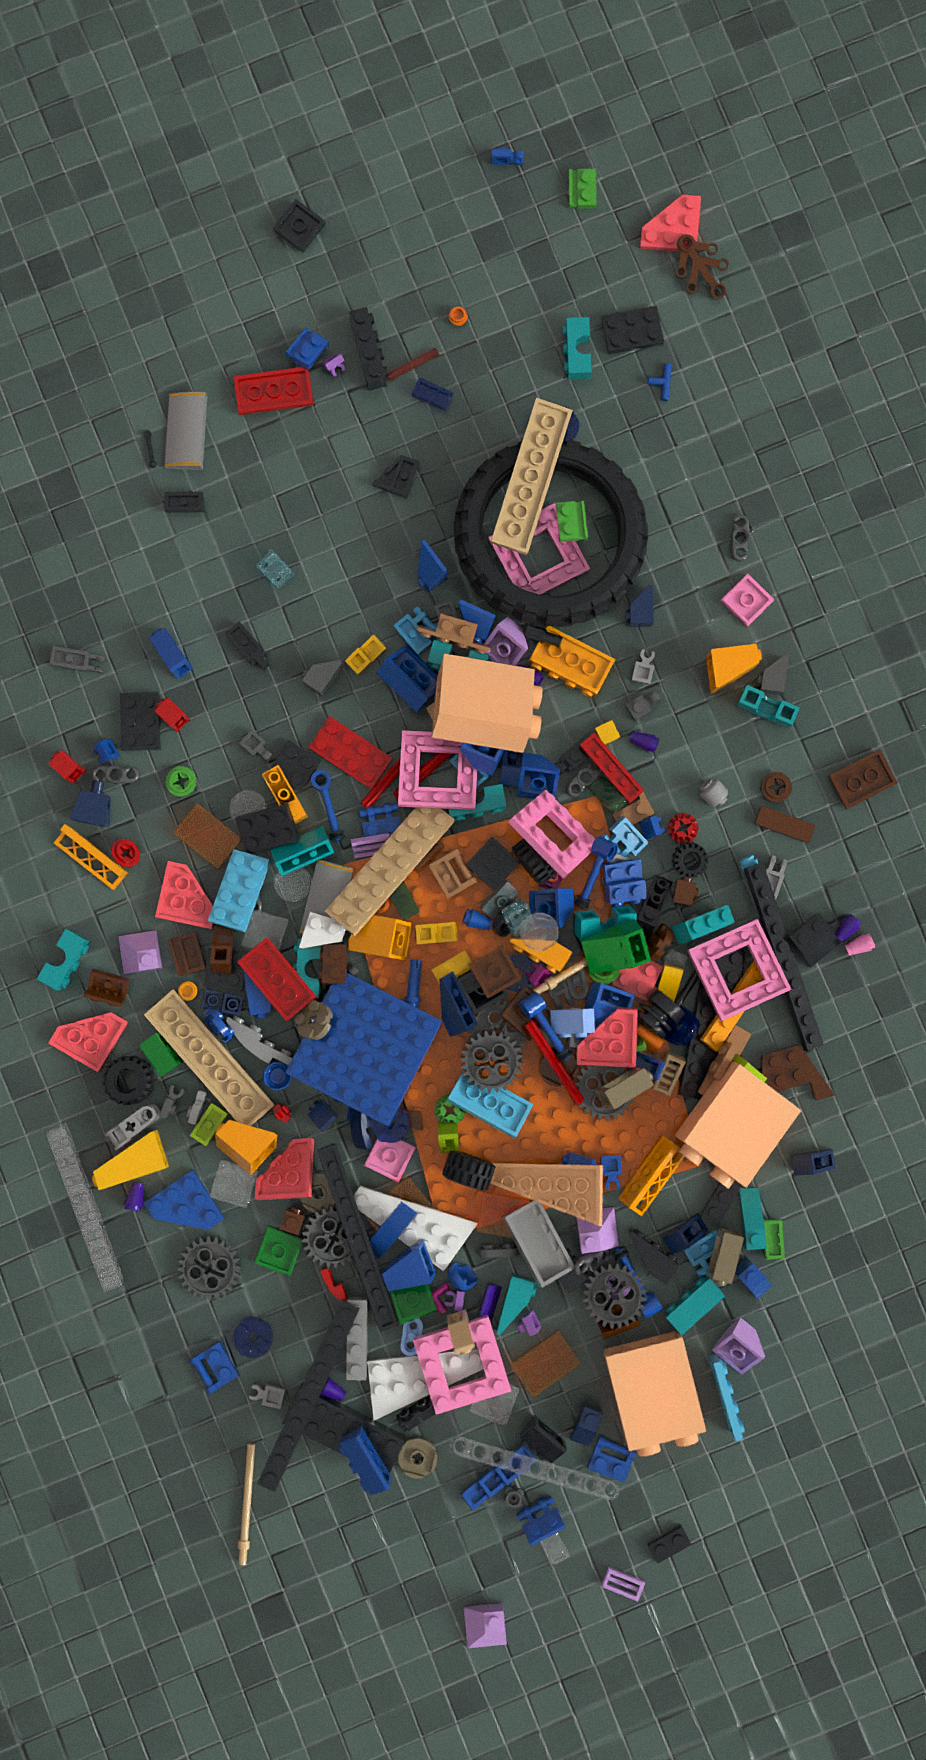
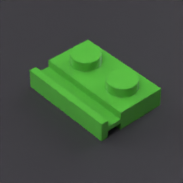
[568,169,596,208]
[555,501,588,542]

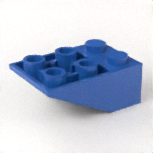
[576,983,635,1041]

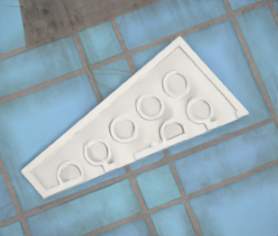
[354,1186,478,1271]
[367,1348,484,1420]

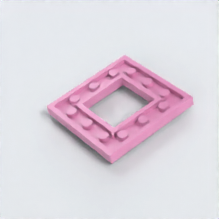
[488,503,590,595]
[398,731,477,810]
[508,790,595,878]
[687,919,791,1022]
[413,1315,511,1414]

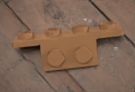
[416,613,492,654]
[698,1025,751,1095]

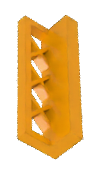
[54,824,128,890]
[618,1136,685,1216]

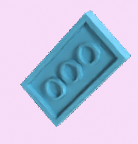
[208,849,271,933]
[447,1069,533,1139]
[708,1354,745,1441]

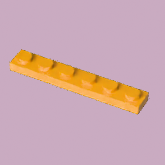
[700,960,764,1051]

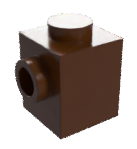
[671,877,699,907]
[280,1207,306,1235]

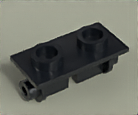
[396,1395,435,1431]

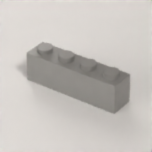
[346,1296,368,1380]

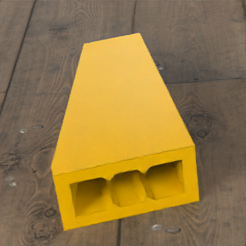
[92,1130,169,1190]

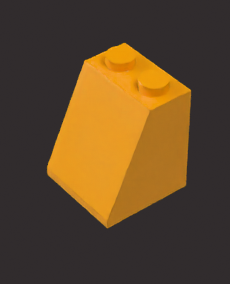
[706,644,762,694]
[348,915,413,961]
[215,1120,277,1175]

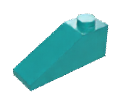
[739,1187,766,1250]
[496,1273,537,1335]

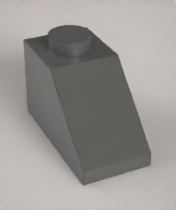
[756,654,789,695]
[302,660,344,696]

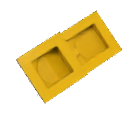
[345,635,387,675]
[415,922,458,944]
[657,964,684,1002]

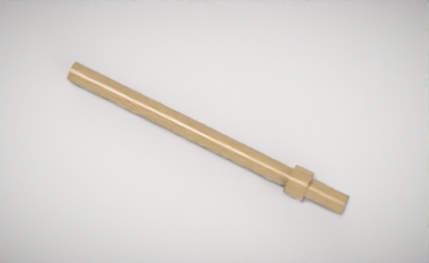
[533,958,588,994]
[238,1443,255,1566]

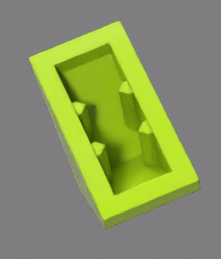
[438,1123,459,1153]

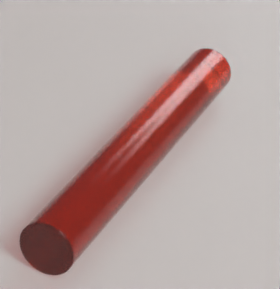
[388,348,439,381]

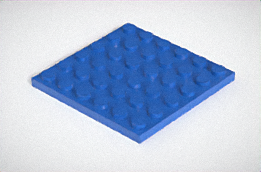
[285,973,443,1127]

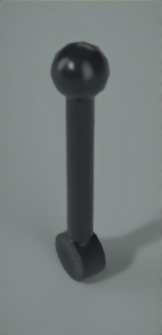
[144,430,156,468]

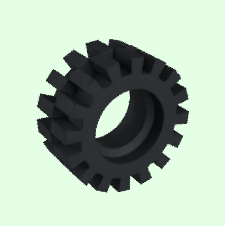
[672,842,709,878]

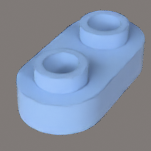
[401,1318,423,1356]

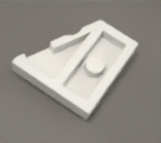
[299,912,346,949]

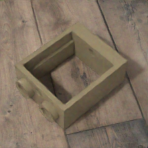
[595,1067,654,1109]
[707,1227,744,1286]

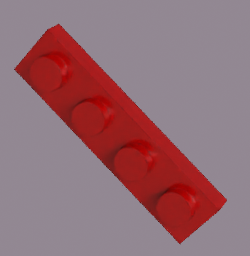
[579,732,644,803]

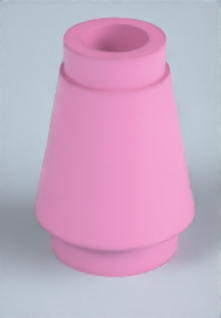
[845,933,875,956]

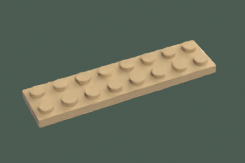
[490,398,573,555]
[325,807,455,936]
[144,989,275,1126]

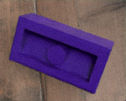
[477,1282,502,1323]

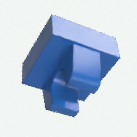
[93,739,120,763]
[639,816,665,840]

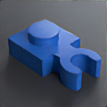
[492,147,524,165]
[601,1154,622,1189]

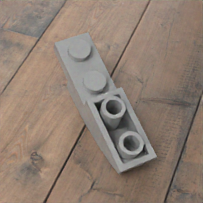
[226,1015,293,1065]

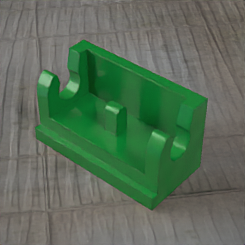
[139,1032,183,1077]

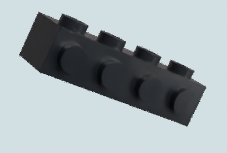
[349,307,389,391]

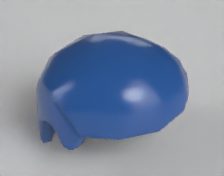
[263,1061,292,1090]
[448,1262,478,1291]

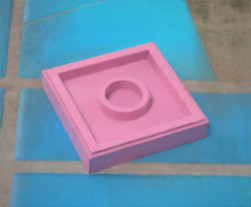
[720,573,774,627]
[364,1130,416,1182]

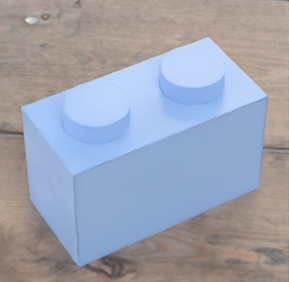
[550,1009,595,1037]

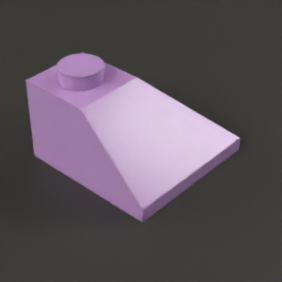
[484,616,528,666]
[118,930,162,974]
[576,1207,619,1254]
[712,1317,765,1375]
[464,1603,507,1648]

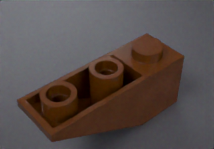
[210,924,234,973]

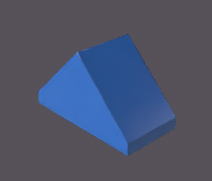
[628,1052,665,1080]

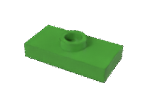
[764,1219,785,1260]

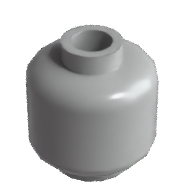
[700,778,728,807]

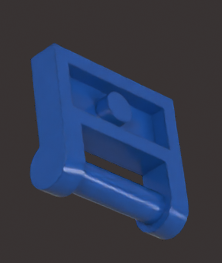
[189,1341,239,1395]
[587,1435,637,1483]

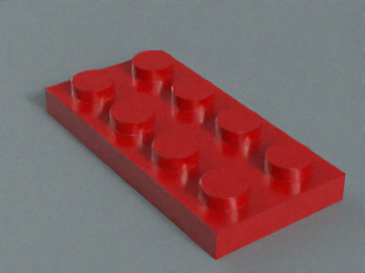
[234,367,314,415]
[308,716,393,790]
[237,937,317,1022]

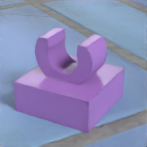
[321,352,345,377]
[445,1289,465,1311]
[517,1310,542,1336]

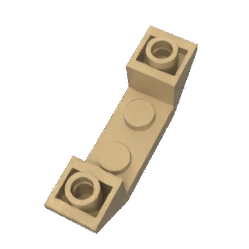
[447,1309,475,1354]

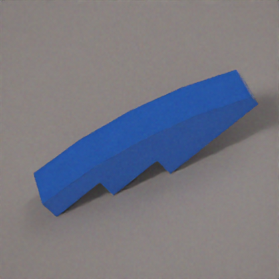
[369,1201,417,1259]
[460,1444,537,1511]

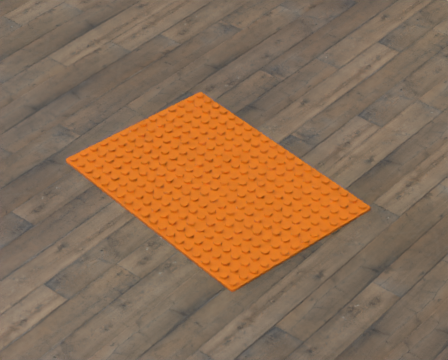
[344,796,702,1229]

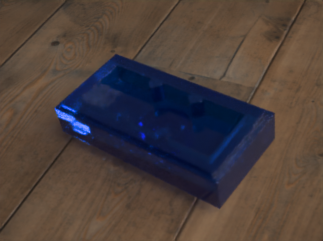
[412,377,454,411]

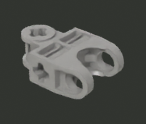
[105,1104,161,1151]

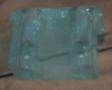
[256,549,295,589]
[502,898,536,939]

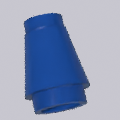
[462,909,492,930]

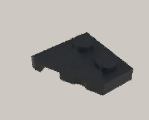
[372,455,419,498]

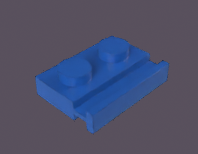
[285,327,329,370]

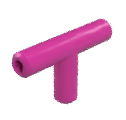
[432,1282,450,1314]

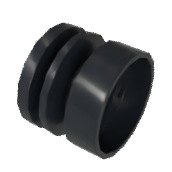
[637,987,685,1039]

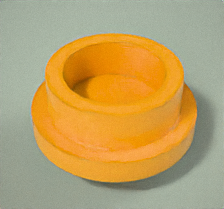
[178,981,198,1001]

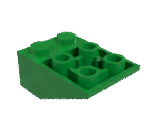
[580,919,651,973]

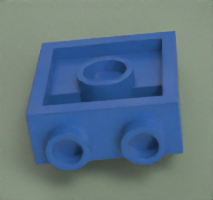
[602,858,646,907]

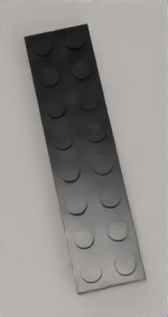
[678,950,746,1099]

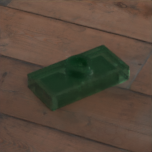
[588,775,627,814]
[390,881,420,921]

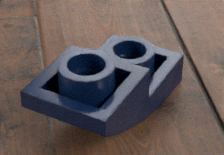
[201,989,244,1016]
[350,1108,372,1150]

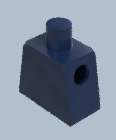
[70,781,111,828]

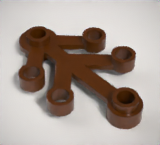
[675,234,729,300]

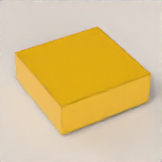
[595,720,620,745]

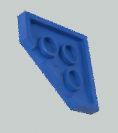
[144,1170,225,1230]

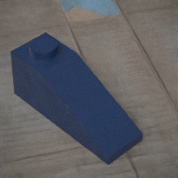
[439,971,478,1037]

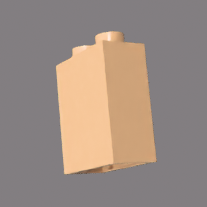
[432,654,543,753]
[674,1061,801,1189]
[603,1331,706,1456]

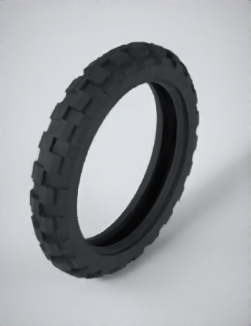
[454,439,648,628]

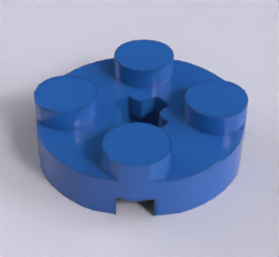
[202,1008,235,1043]

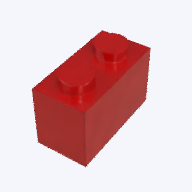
[154,697,190,732]
[48,750,87,784]

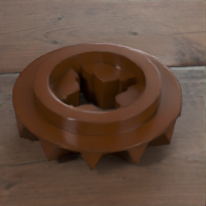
[761,772,792,803]

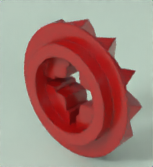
[668,813,699,843]
[110,839,140,868]

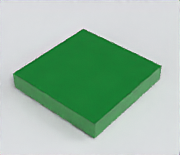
[254,1226,303,1276]
[389,1284,437,1325]

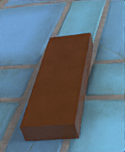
[755,806,816,843]

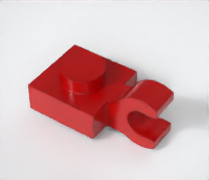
[272,1103,292,1123]

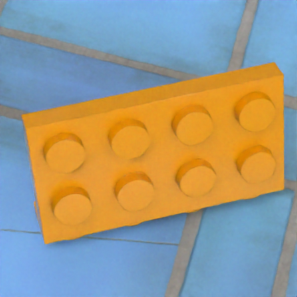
[528,626,615,698]

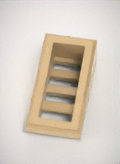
[652,1051,686,1096]

